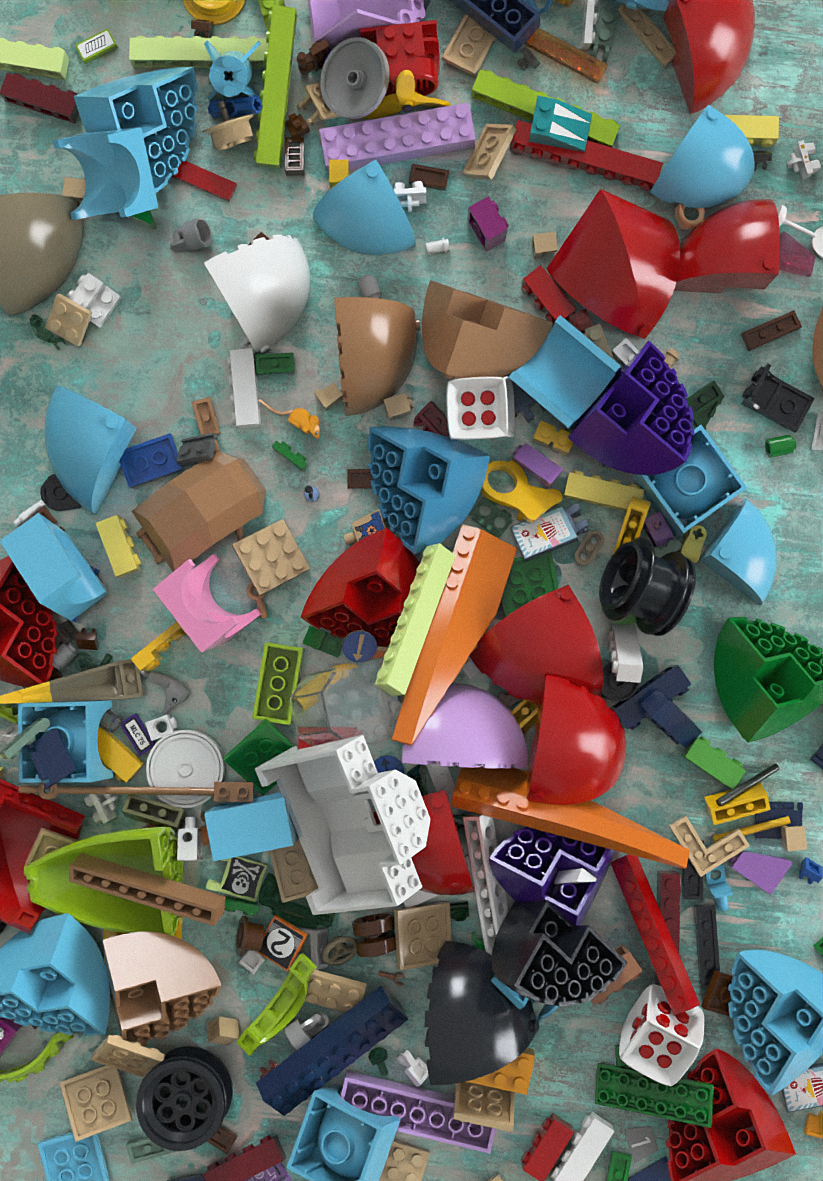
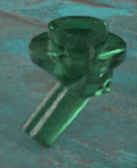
[368,1047,388,1076]

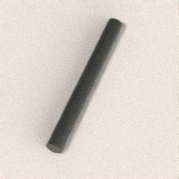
[716,763,780,806]

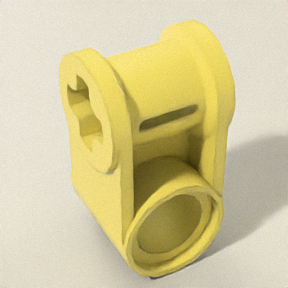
[679,525,707,563]

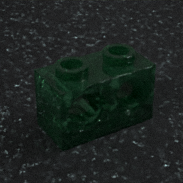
[469,496,514,538]

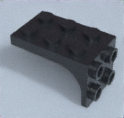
[741,364,815,432]

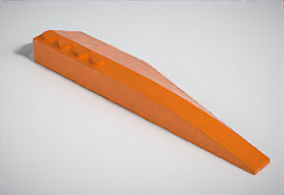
[392,524,517,746]
[452,766,690,869]

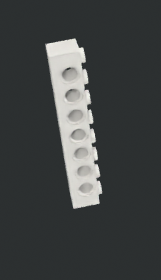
[463,812,509,955]

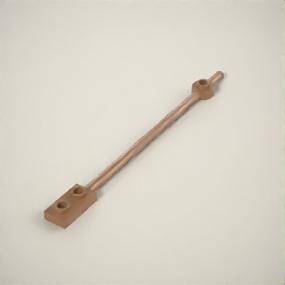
[191,397,268,619]
[19,782,254,802]

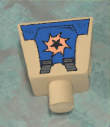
[343,509,385,545]

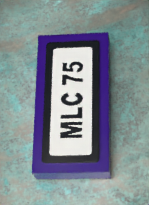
[120,713,156,756]

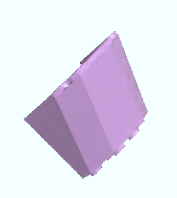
[308,0,426,47]

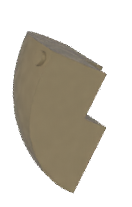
[0,193,84,316]

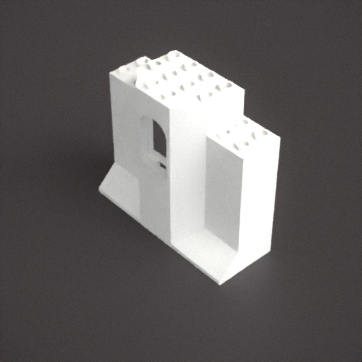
[255,735,430,915]

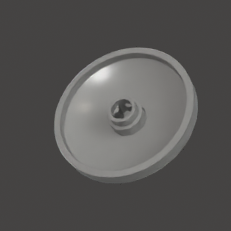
[320,37,389,119]

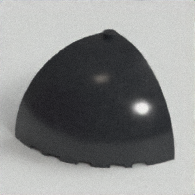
[491,900,628,1006]
[425,941,539,1085]

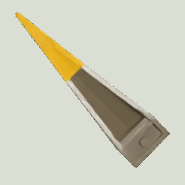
[0,659,143,704]

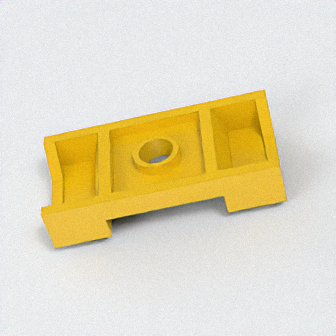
[130,622,187,671]

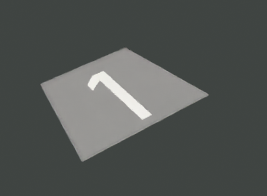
[624,1126,658,1163]

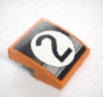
[256,915,308,972]

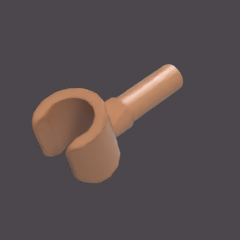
[378,971,405,987]

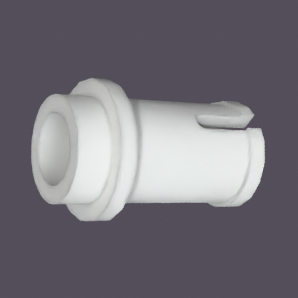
[426,238,450,255]

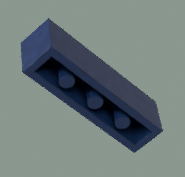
[641,688,702,748]

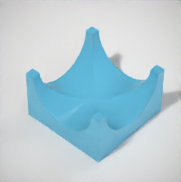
[52,127,158,220]

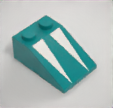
[528,96,592,152]

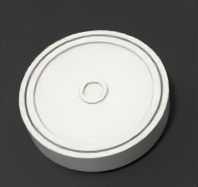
[146,729,226,808]

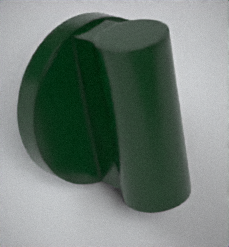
[450,901,469,922]

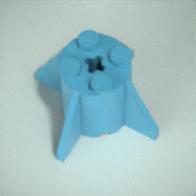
[204,40,261,100]

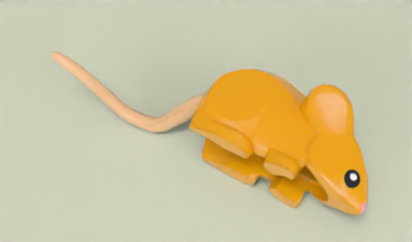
[258,399,320,439]

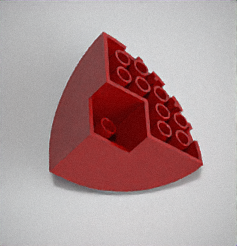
[663,0,755,115]
[674,199,780,294]
[300,528,420,647]
[0,556,57,687]
[469,585,603,705]
[526,674,626,805]
[373,790,475,895]
[666,1049,796,1181]

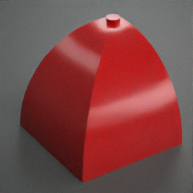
[546,189,680,339]
[0,779,85,934]

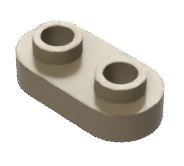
[574,530,604,566]

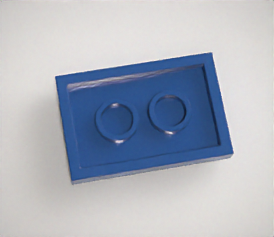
[120,433,184,489]

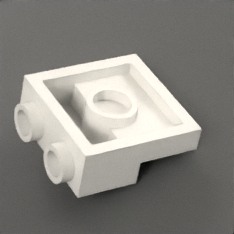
[67,273,122,328]

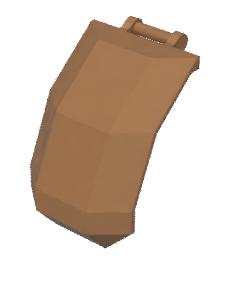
[131,451,266,572]

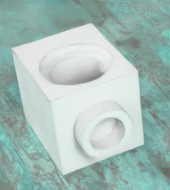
[145,714,178,741]

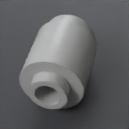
[357,274,382,299]
[52,642,78,670]

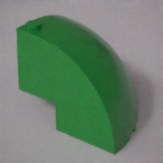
[714,617,823,743]

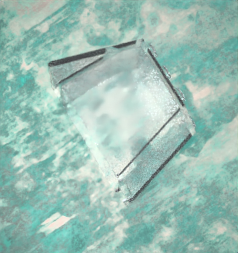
[289,657,405,746]

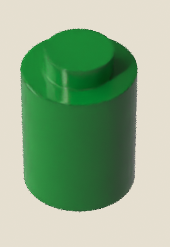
[765,435,796,458]

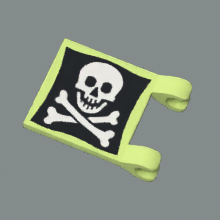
[206,856,267,902]

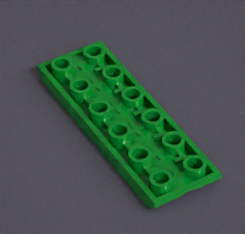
[595,1063,714,1128]

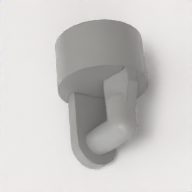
[170,217,212,252]
[284,1014,330,1050]

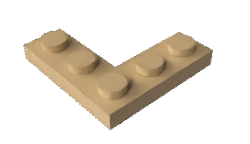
[668,815,750,877]

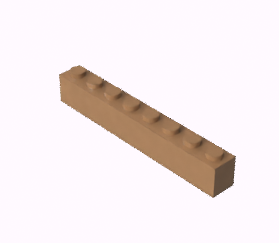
[69,853,226,926]

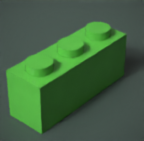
[681,736,746,790]

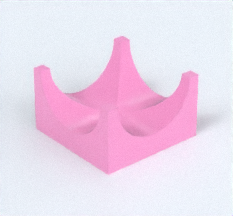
[153,554,262,653]

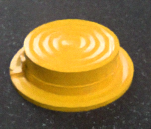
[183,0,246,25]

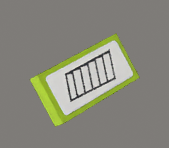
[75,28,118,64]

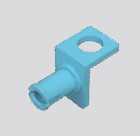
[705,864,733,911]

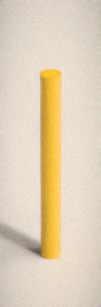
[712,816,791,843]

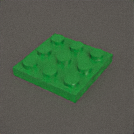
[501,552,558,618]
[223,718,295,796]

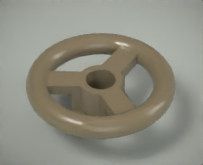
[322,936,357,966]

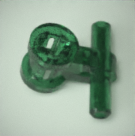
[74,652,113,672]

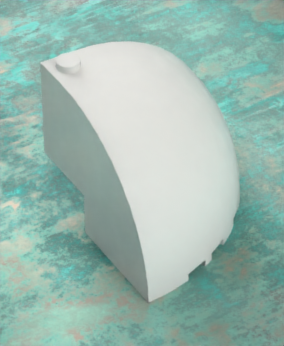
[204,235,310,354]

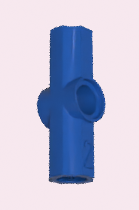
[208,96,263,118]

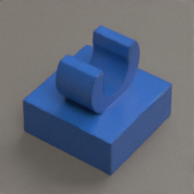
[799,857,823,884]

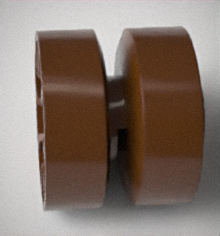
[352,913,396,957]

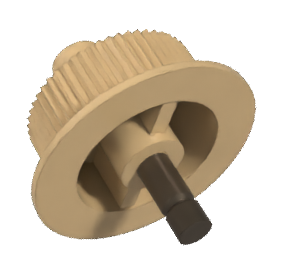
[203,101,253,151]

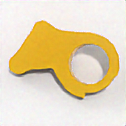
[481,459,563,523]

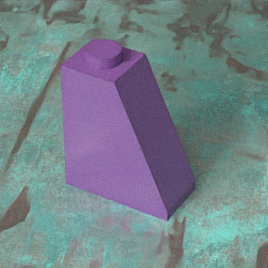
[513,443,563,489]
[728,850,793,895]

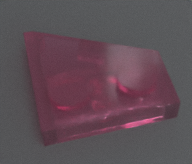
[779,231,816,277]

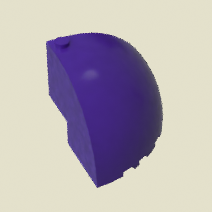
[567,341,694,475]
[489,827,615,925]

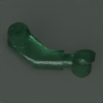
[29,314,65,350]

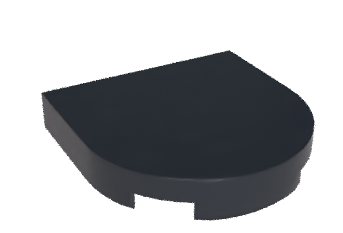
[40,474,81,511]

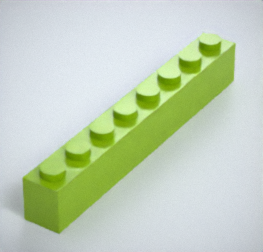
[253,5,298,169]
[471,69,621,147]

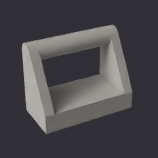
[295,927,328,970]

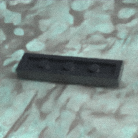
[694,904,720,985]

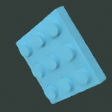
[37,1132,110,1181]

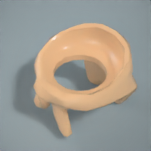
[675,203,705,230]

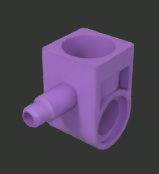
[643,511,674,548]

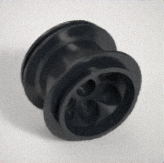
[599,537,696,636]
[136,1046,233,1151]

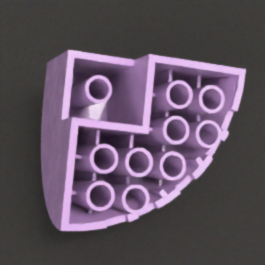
[402,683,528,768]

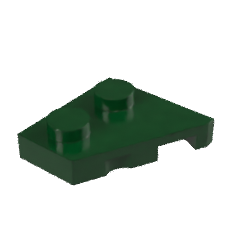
[686,380,725,430]

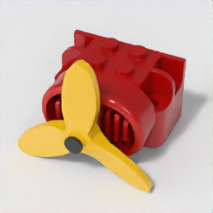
[360,20,451,120]

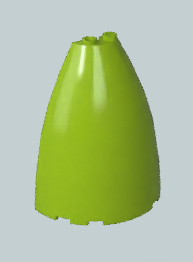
[24,827,184,936]

